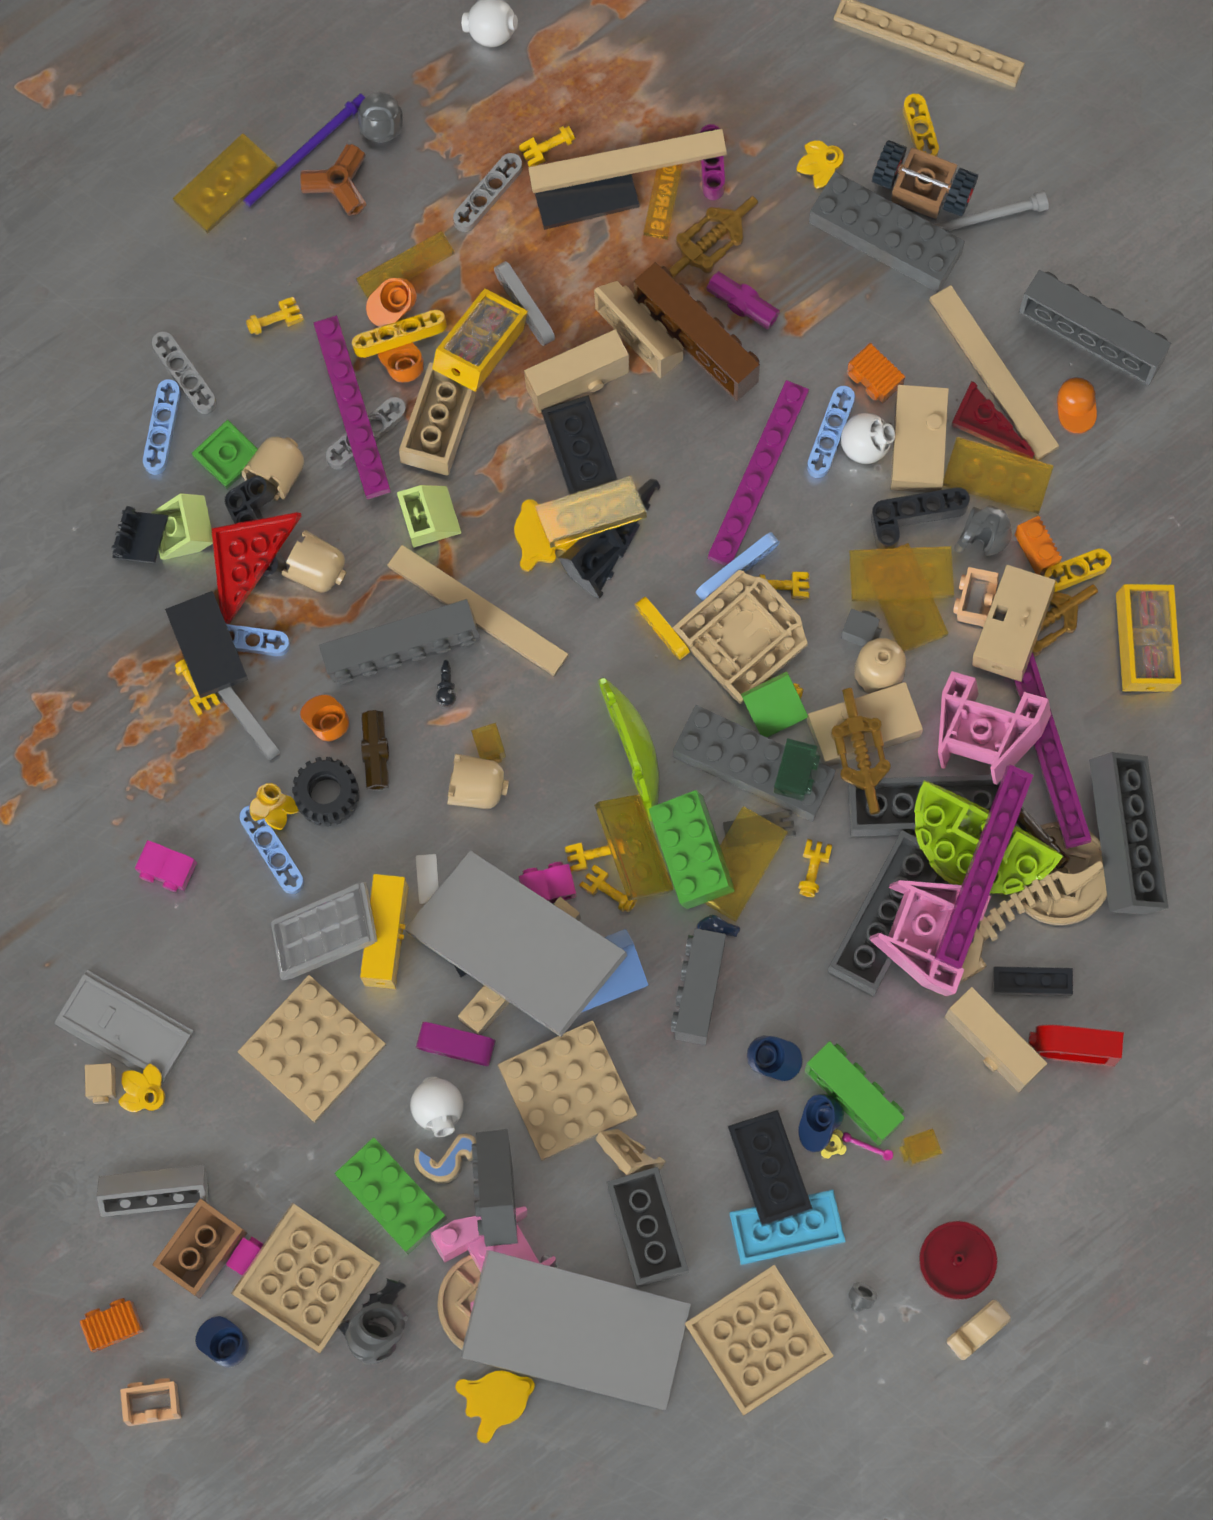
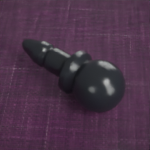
[436,660,456,707]

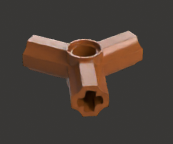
[300,144,367,216]

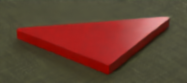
[211,512,302,624]

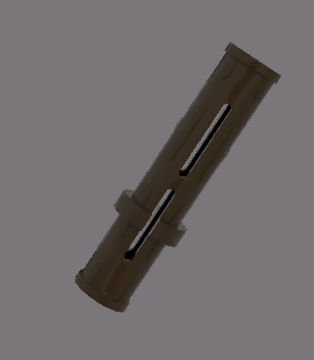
[1016,806,1070,870]

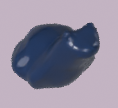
[697,915,740,937]

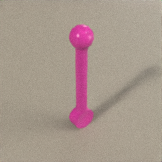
[842,1132,893,1161]

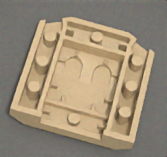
[672,570,808,704]

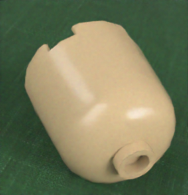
[242,437,304,501]
[282,530,347,593]
[854,638,906,694]
[447,753,509,809]

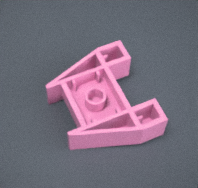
[938,671,1051,785]
[869,880,991,996]
[431,1206,556,1311]

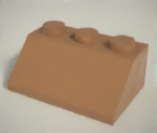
[152,1199,248,1299]

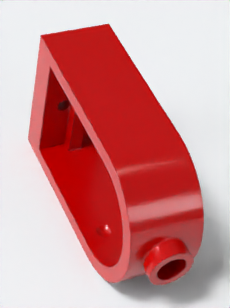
[1028,1025,1124,1066]

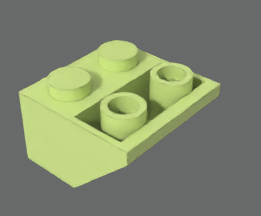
[397,485,461,548]

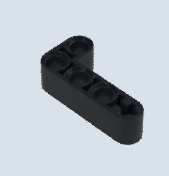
[224,476,287,580]
[871,488,970,553]

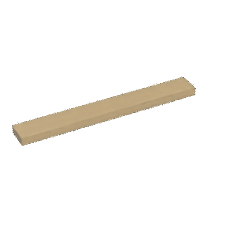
[834,0,1025,87]
[528,129,727,193]
[929,285,1059,461]
[387,545,569,676]

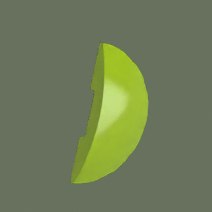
[598,677,660,822]
[914,780,1063,895]

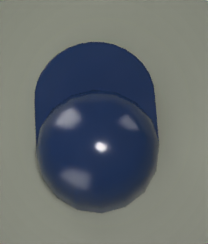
[747,1035,802,1081]
[798,1094,844,1152]
[195,1316,249,1368]

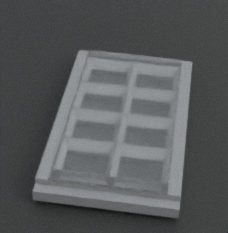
[271,882,377,981]

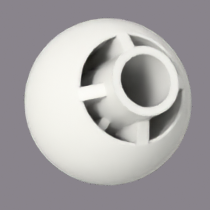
[462,0,518,47]
[841,413,895,464]
[410,1077,463,1137]

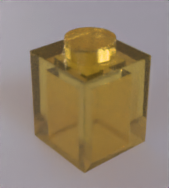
[471,723,506,764]
[899,1128,942,1167]

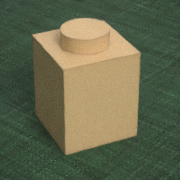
[85,1063,116,1104]

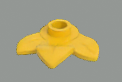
[796,140,844,189]
[249,783,299,830]
[118,1064,165,1112]

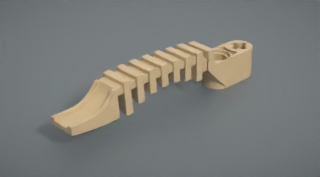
[959,861,1103,985]

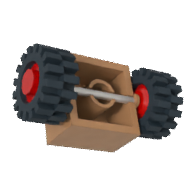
[872,140,979,219]

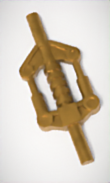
[668,196,758,278]
[1033,584,1098,656]
[831,688,891,815]

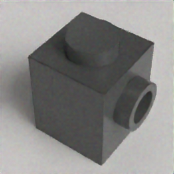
[841,608,882,646]

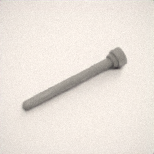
[934,190,1049,231]

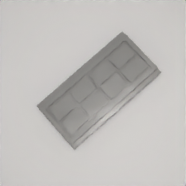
[54,970,194,1086]

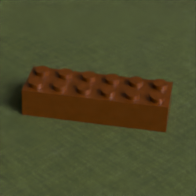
[634,262,760,401]

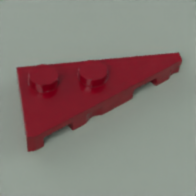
[951,381,1035,461]

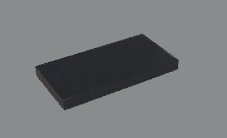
[534,174,639,230]
[541,395,620,503]
[165,591,248,699]
[728,1110,813,1227]

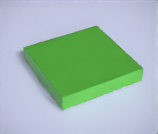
[191,419,258,489]
[741,672,808,737]

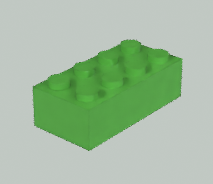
[649,790,735,909]
[805,1041,905,1146]
[334,1137,447,1255]

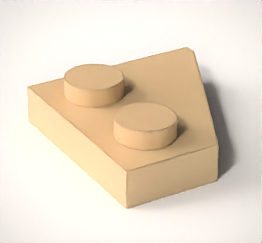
[595,1129,666,1175]

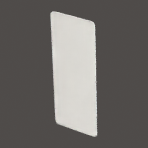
[416,854,439,904]

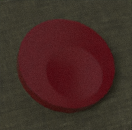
[919,1221,997,1300]

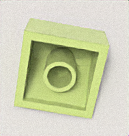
[151,493,213,560]

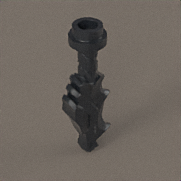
[338,1278,406,1336]

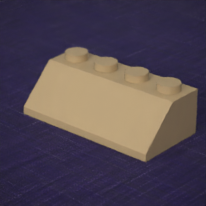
[594,281,684,379]

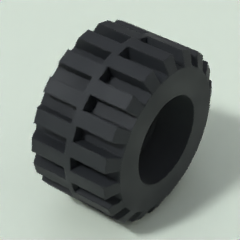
[292,757,360,826]

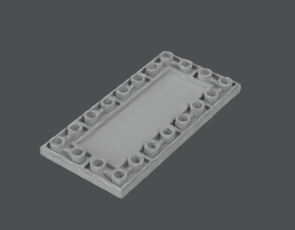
[405,851,628,1037]
[460,1250,691,1410]

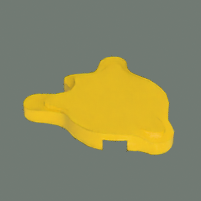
[514,499,578,572]
[455,1371,535,1443]

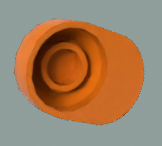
[366,277,417,327]
[378,342,424,383]
[1057,377,1097,433]
[300,695,349,742]

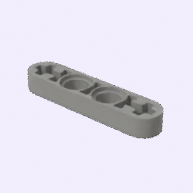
[453,153,522,232]
[494,261,555,346]
[152,332,216,414]
[326,397,407,469]
[217,687,280,760]

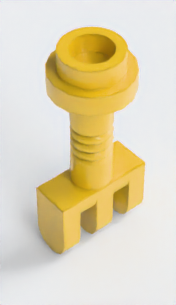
[519,126,575,167]
[246,297,304,335]
[756,572,810,599]
[175,659,220,716]
[565,838,624,873]
[798,839,832,897]
[579,865,637,912]

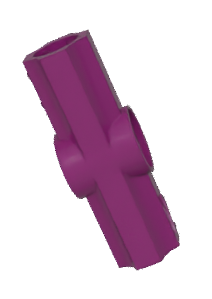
[706,271,780,330]

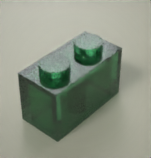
[773,738,821,801]

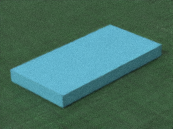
[729,1190,845,1265]

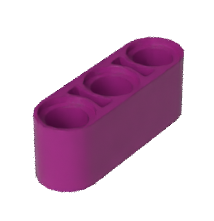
[700,124,725,200]
[416,1022,496,1066]

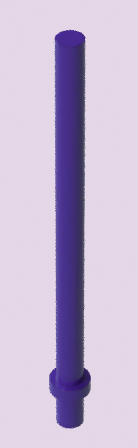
[243,93,365,207]

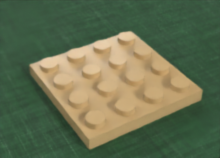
[238,975,386,1123]
[497,1020,637,1161]
[231,1203,380,1353]
[684,1265,834,1416]

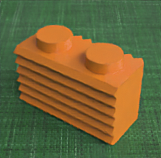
[847,343,905,403]
[1014,516,1062,576]
[80,1298,144,1353]

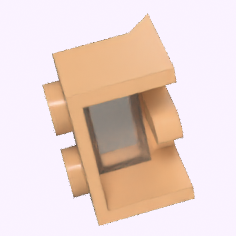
[953,567,999,627]
[120,1378,182,1426]

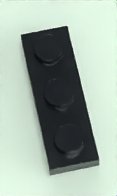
[993,966,1073,996]

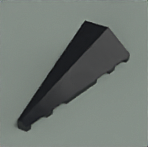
[558,479,661,599]

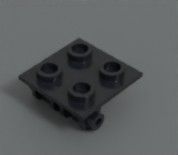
[111,506,169,563]

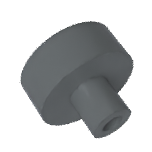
[848,1282,877,1311]

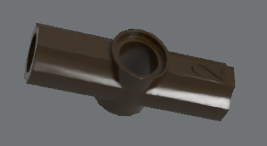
[361,710,389,790]

